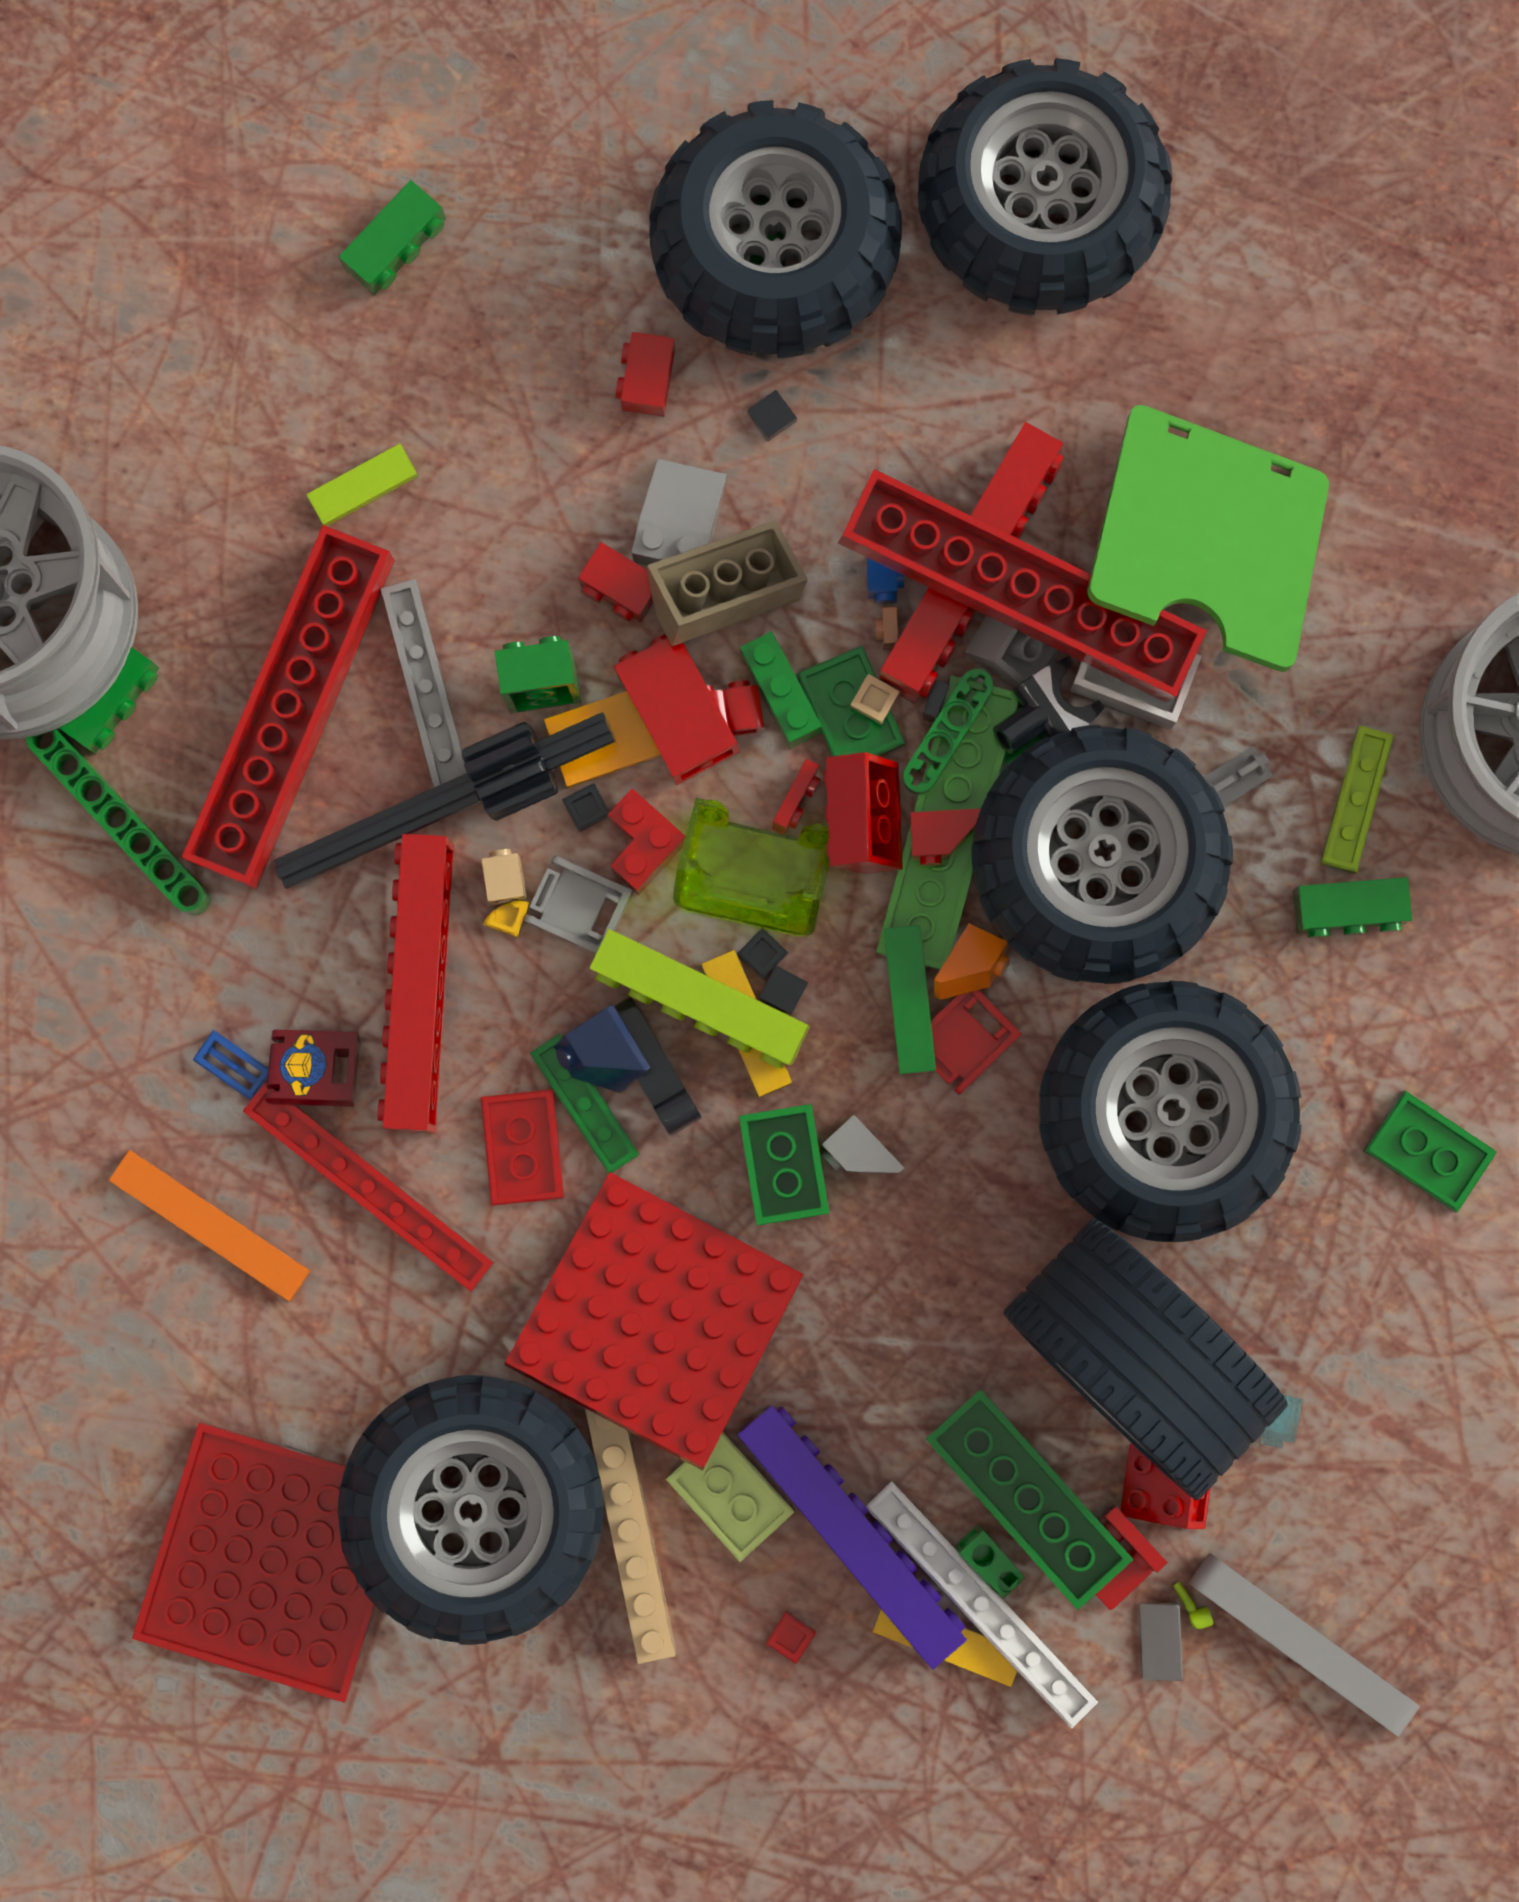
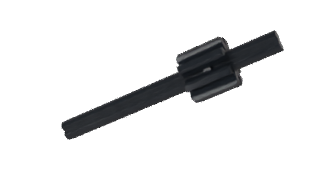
[273,712,616,889]

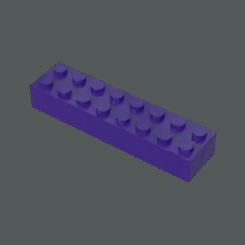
[736,1405,967,1670]

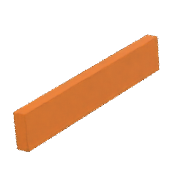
[109,1150,311,1302]

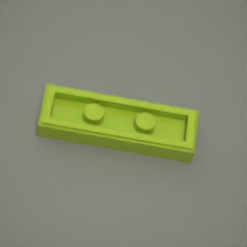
[306,443,419,526]

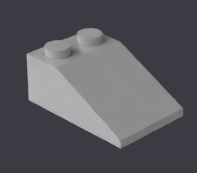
[631,459,727,566]

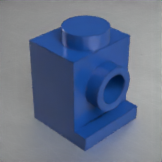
[867,558,904,604]

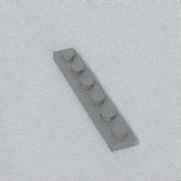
[381,579,466,787]

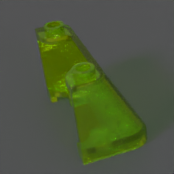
[673,798,830,936]

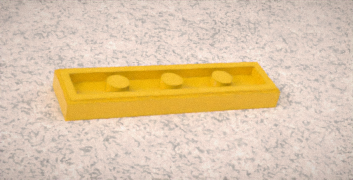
[702,950,792,1098]
[872,1609,1017,1687]

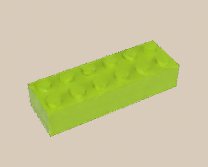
[589,929,811,1069]

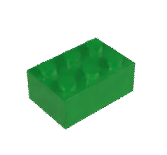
[494,636,582,714]
[739,1104,830,1226]

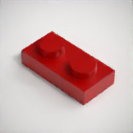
[772,759,821,836]

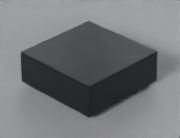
[747,390,797,441]
[922,680,949,723]
[562,783,610,832]
[737,928,788,979]
[759,966,808,1015]

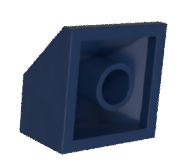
[554,1005,650,1093]

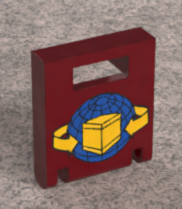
[265,1029,360,1107]

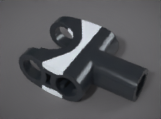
[993,656,1105,754]

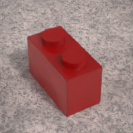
[616,332,676,417]
[578,542,653,623]

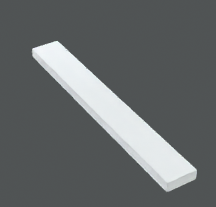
[866,1481,1098,1729]

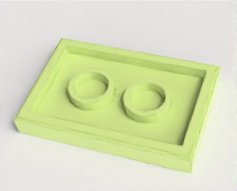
[666,1432,795,1562]

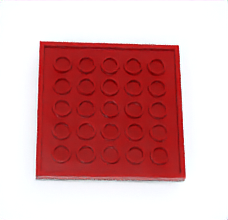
[504,1172,804,1471]
[132,1422,375,1703]

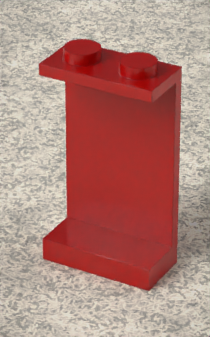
[614,634,740,786]

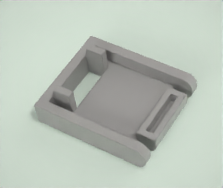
[523,855,633,954]

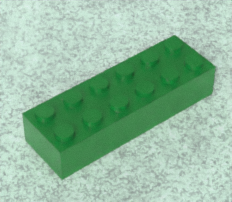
[926,1389,1133,1610]

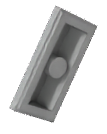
[1139,1602,1183,1681]

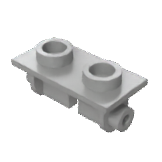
[1204,746,1273,807]

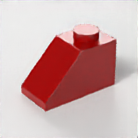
[910,808,981,866]

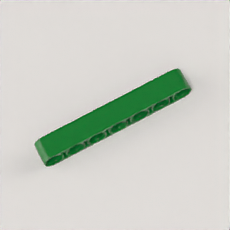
[26,729,210,916]

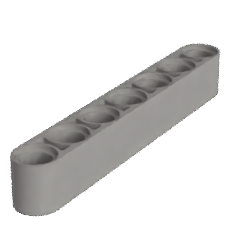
[1189,1553,1420,1737]

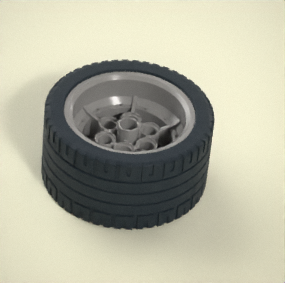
[1003,1219,1288,1500]

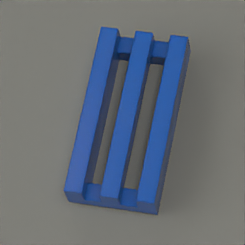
[192,1030,268,1100]

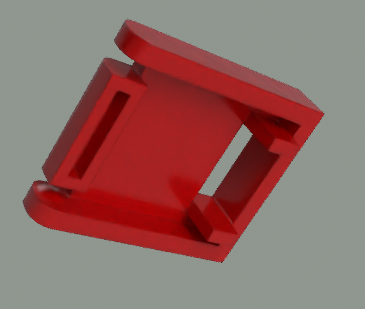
[931,990,1022,1095]

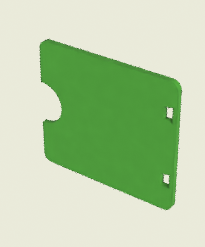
[1087,405,1329,672]

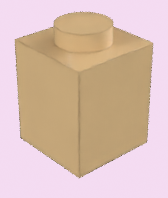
[481,849,527,906]

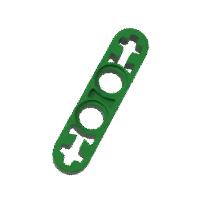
[903,669,993,795]

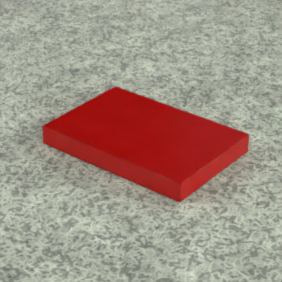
[480,1089,564,1206]

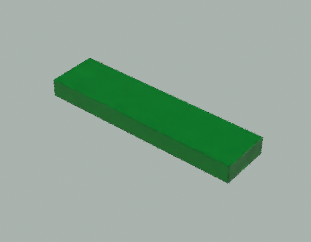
[884,925,936,1074]
[530,1033,640,1174]

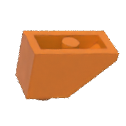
[934,923,1010,1000]

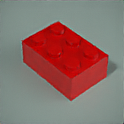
[824,752,903,874]

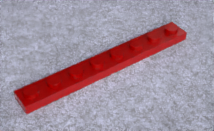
[243,1082,495,1292]

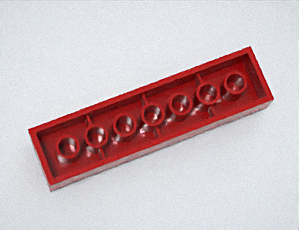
[879,421,1064,705]
[377,834,454,1133]

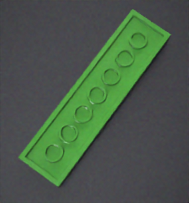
[876,675,1019,971]

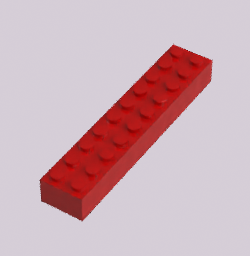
[838,469,1207,703]
[181,525,395,889]

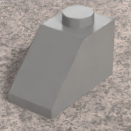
[821,1115,904,1174]

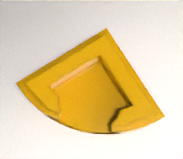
[483,901,530,938]

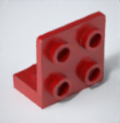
[1120,1443,1211,1529]
[1095,1505,1168,1610]

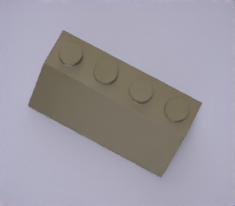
[646,520,808,646]

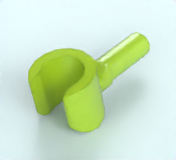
[1173,1581,1213,1629]

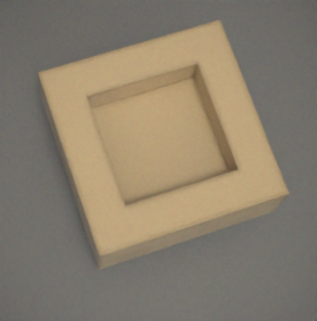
[850,674,900,725]

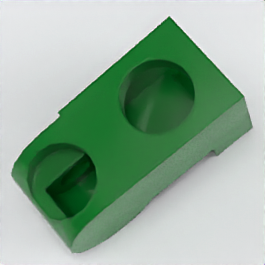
[954,1524,1025,1599]

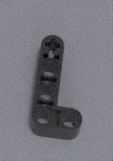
[614,997,702,1136]

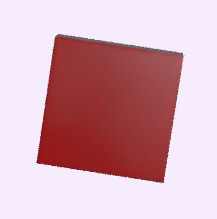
[765,1611,817,1664]

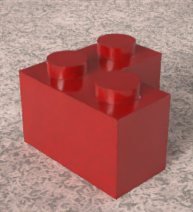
[608,788,687,895]

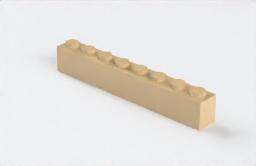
[585,1408,676,1664]

